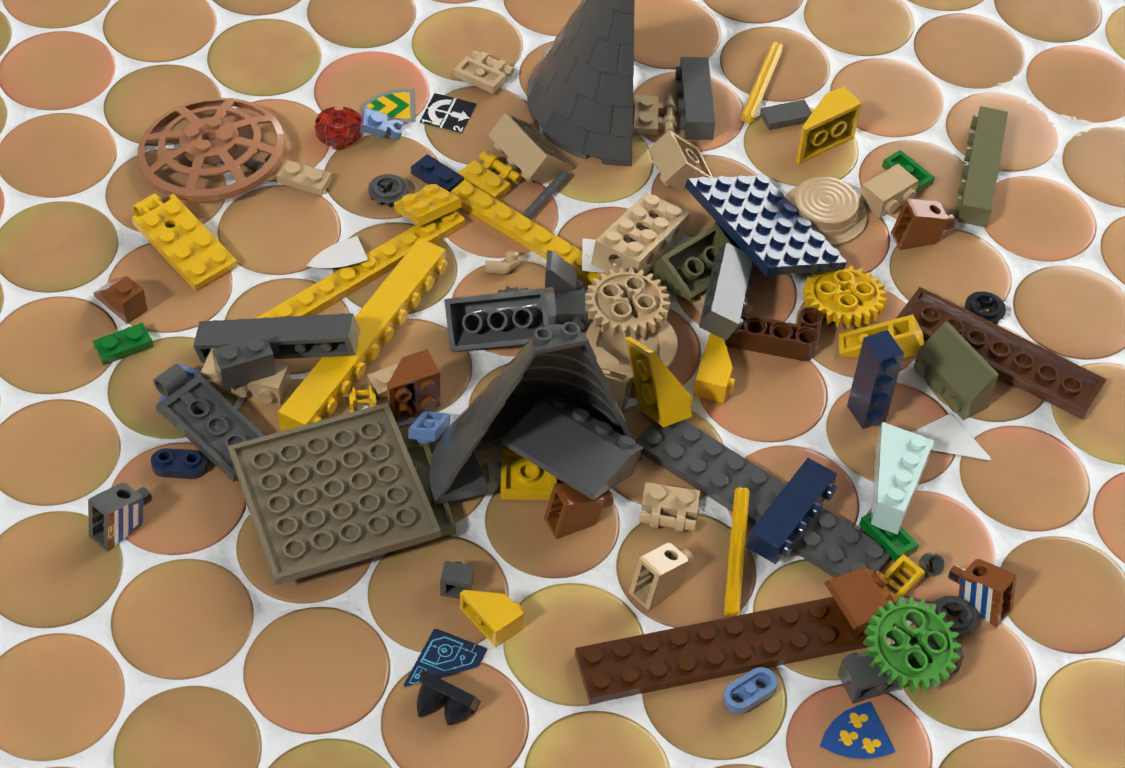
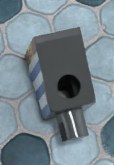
[88,483,152,551]

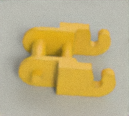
[349,386,376,413]

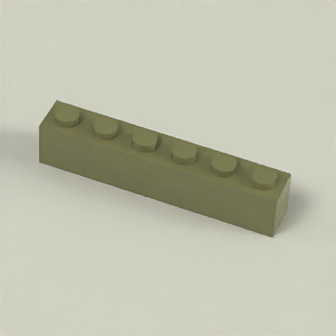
[955,106,1008,228]

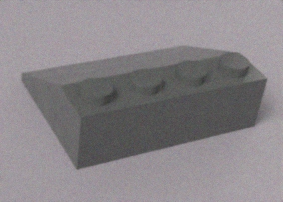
[501,393,643,500]

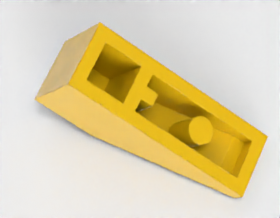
[838,314,924,359]
[693,333,735,404]

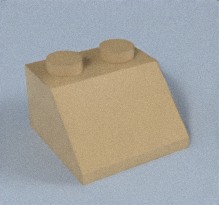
[649,130,713,191]

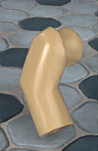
[485,250,520,274]

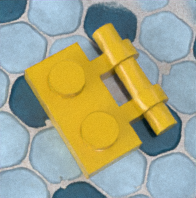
[458,151,522,200]

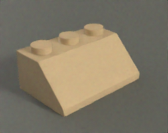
[488,113,574,184]

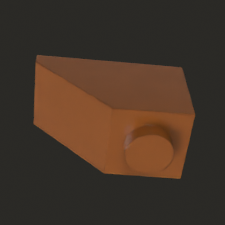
[93,276,147,324]

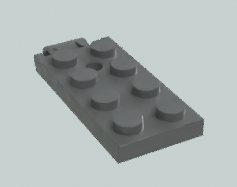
[153,364,265,482]

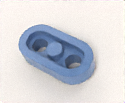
[723,667,777,714]

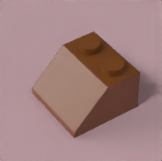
[825,567,898,633]

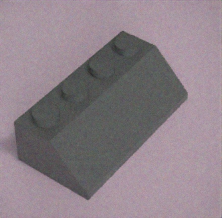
[444,287,557,352]

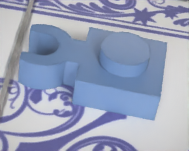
[360,108,403,140]

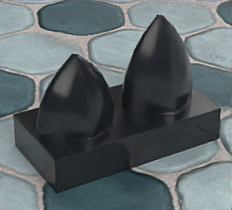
[417,670,481,726]

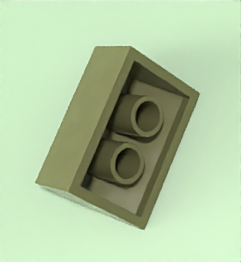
[650,224,732,300]
[913,321,999,420]

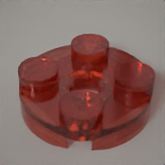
[315,107,363,150]

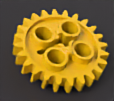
[802,265,887,328]

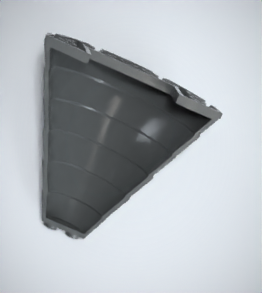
[527,0,635,166]
[429,322,643,505]

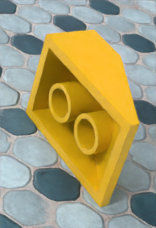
[796,86,862,165]
[625,336,692,427]

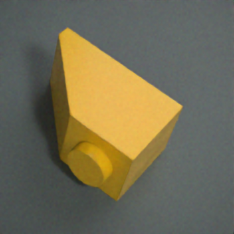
[460,590,524,648]

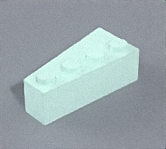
[871,422,934,535]

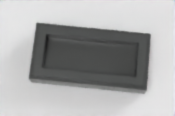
[760,99,812,130]

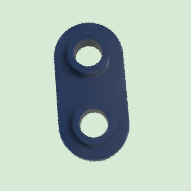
[151,448,208,479]

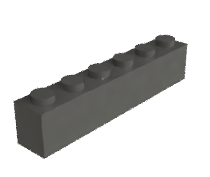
[193,313,360,363]

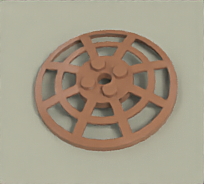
[137,98,285,202]

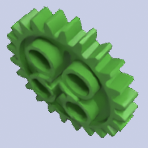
[863,597,961,693]

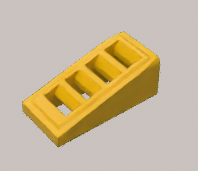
[883,554,925,599]

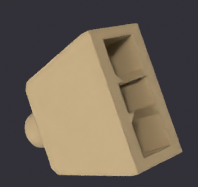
[629,543,694,611]

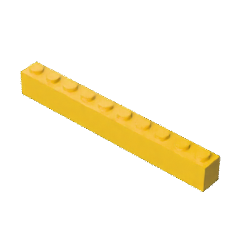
[278,238,448,431]

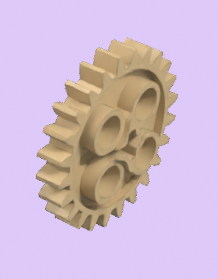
[585,267,670,339]

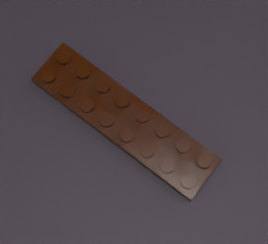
[896,287,1107,420]

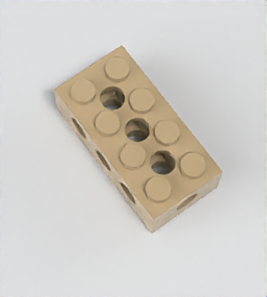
[591,192,690,276]

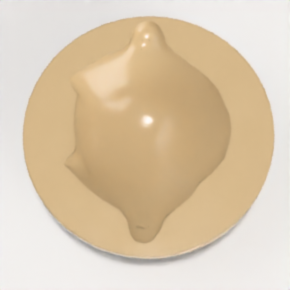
[785,177,867,247]
[586,320,678,383]

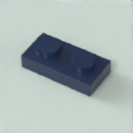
[411,154,464,192]

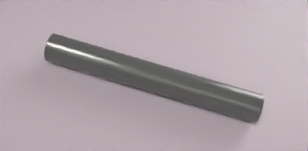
[522,171,570,219]

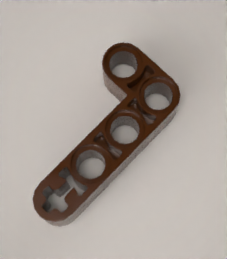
[724,307,822,361]

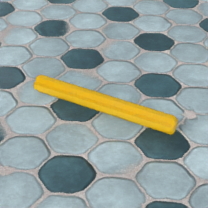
[741,42,783,123]
[724,487,750,617]

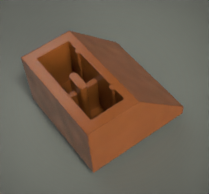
[387,349,441,421]

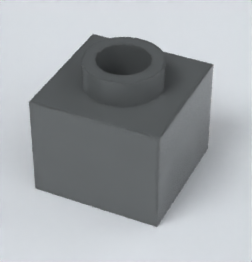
[440,561,473,599]

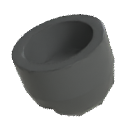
[919,552,945,576]

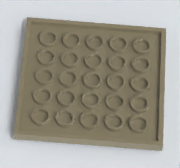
[228,403,441,586]

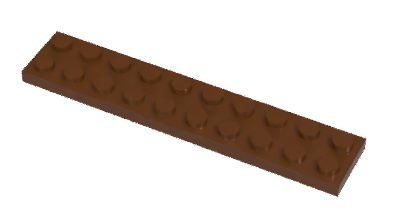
[575,597,870,704]

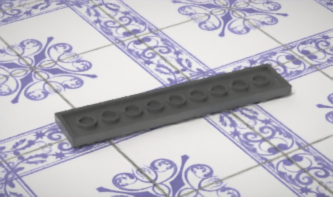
[635,420,891,578]

